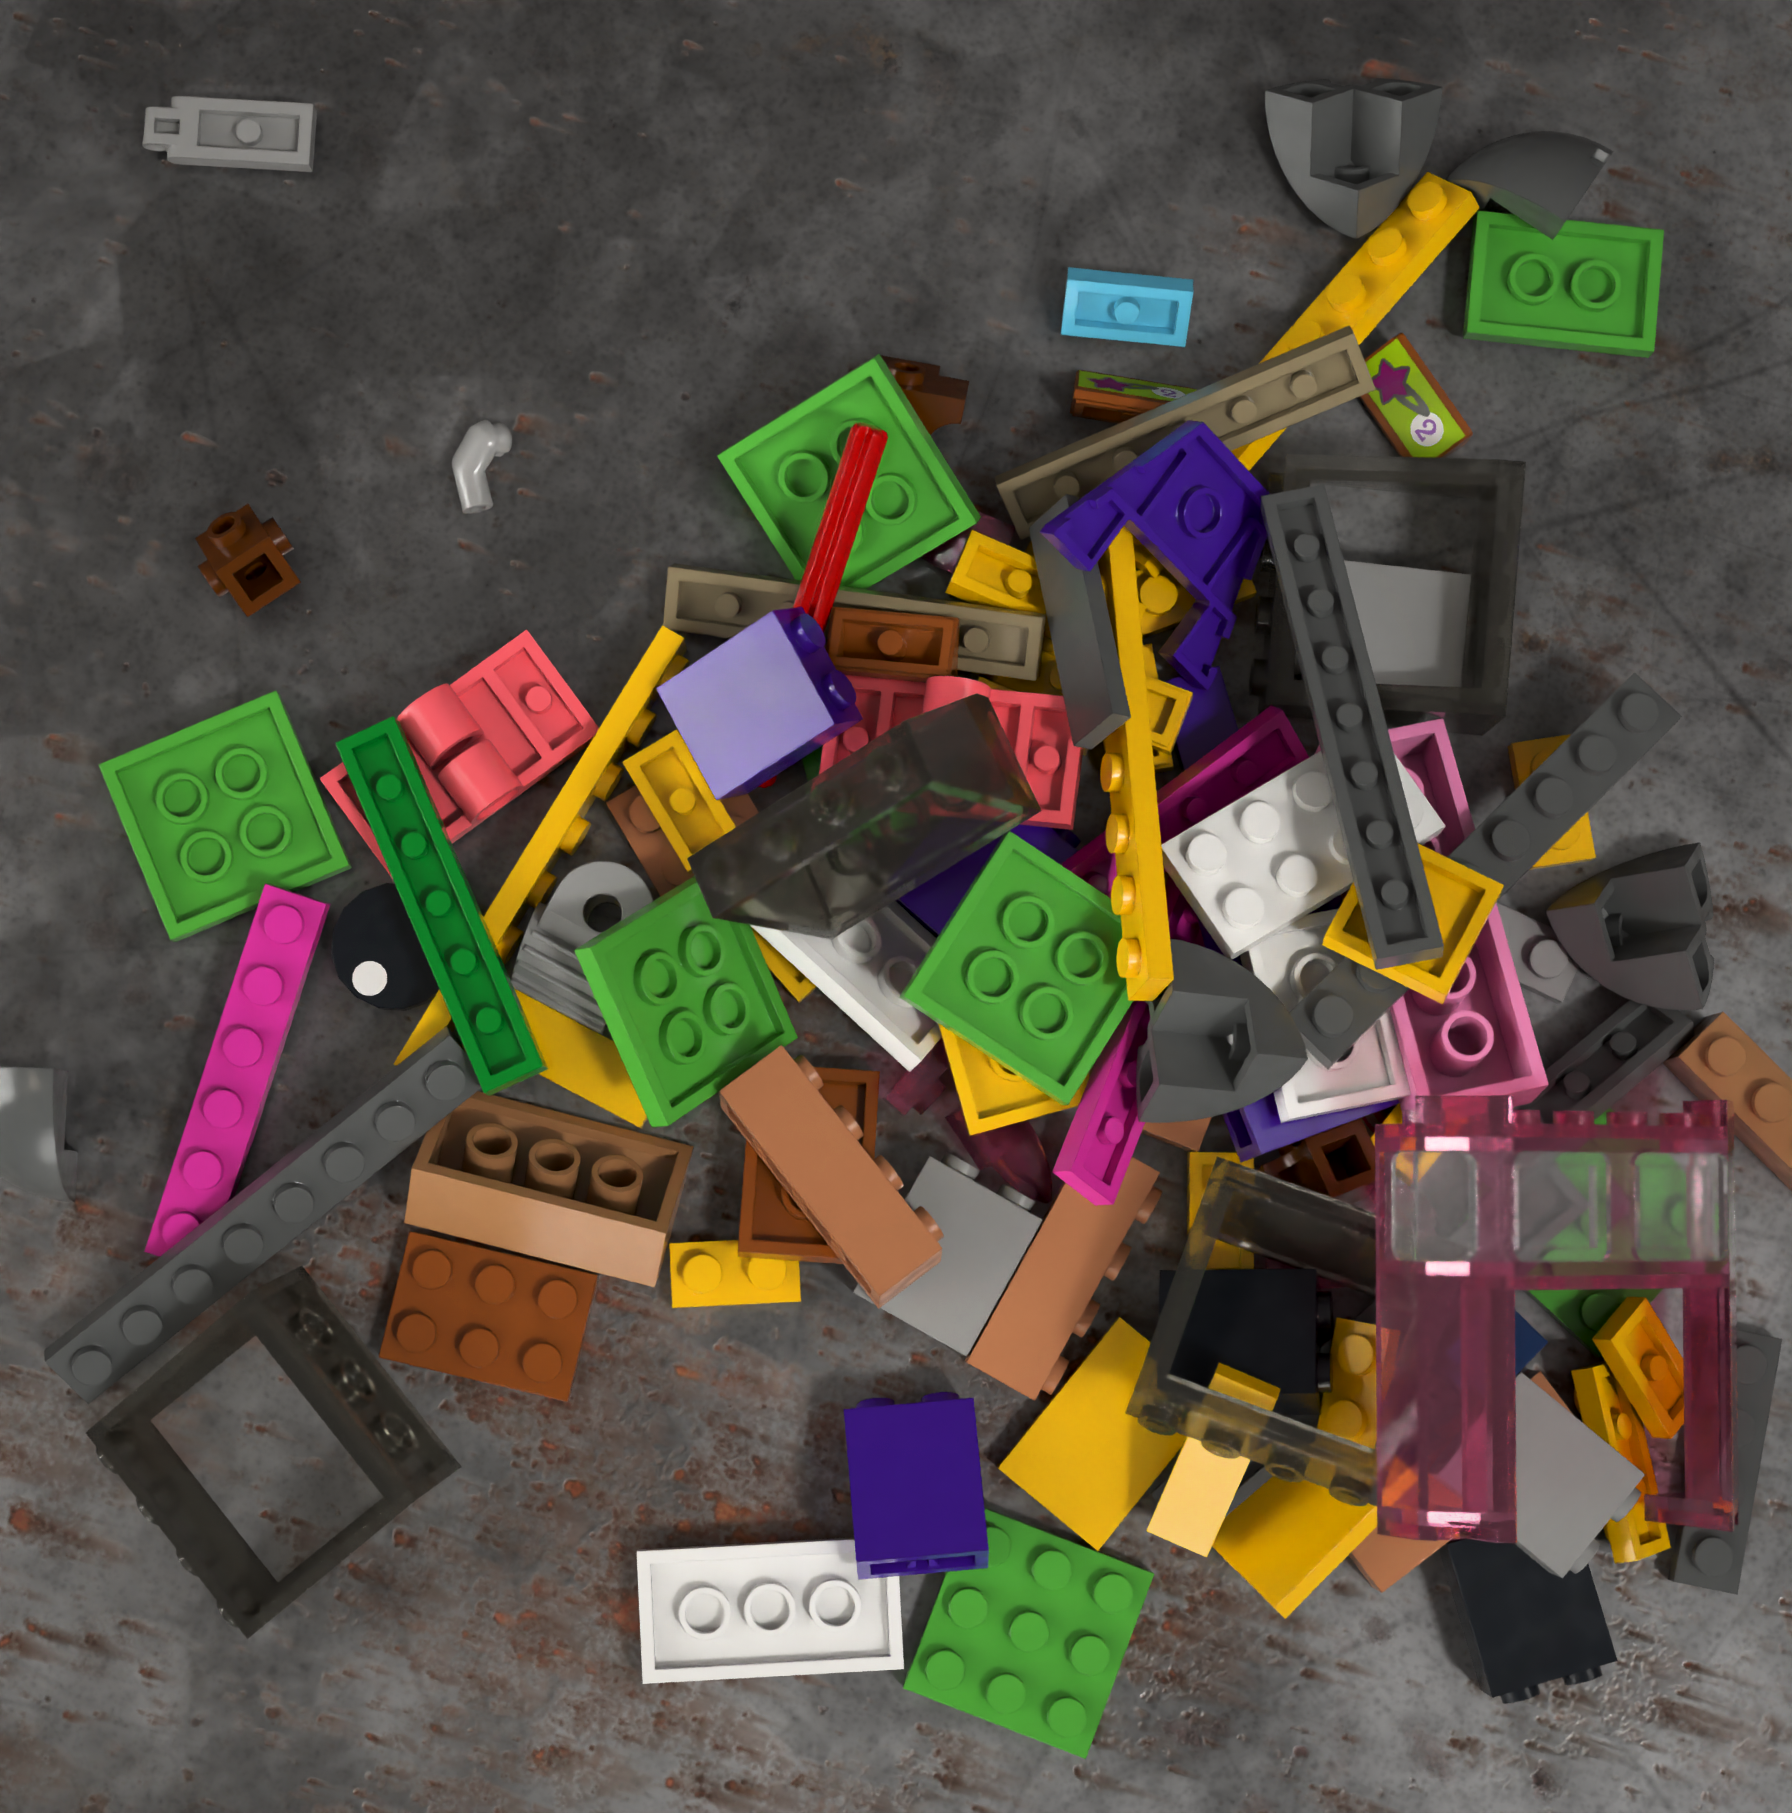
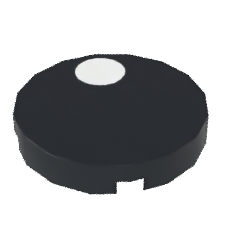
[331,883,439,1011]

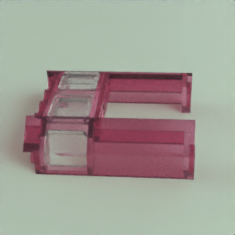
[1375,1095,1739,1544]

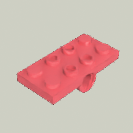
[320,630,599,879]
[815,675,1084,830]

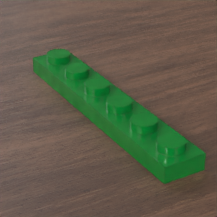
[335,716,548,1096]

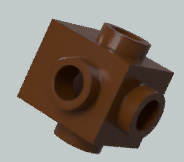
[195,504,301,617]

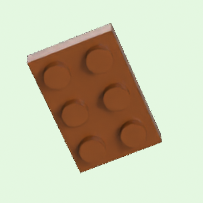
[738,1067,880,1264]
[379,1231,599,1402]

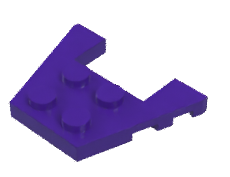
[1040,420,1270,691]

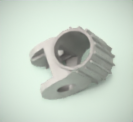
[511,861,654,1034]

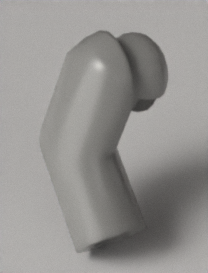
[452,420,512,514]

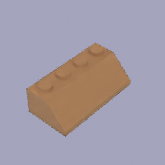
[404,1091,694,1287]

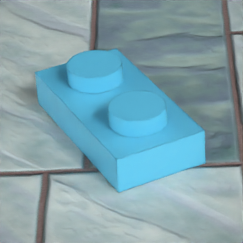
[1061,267,1194,347]

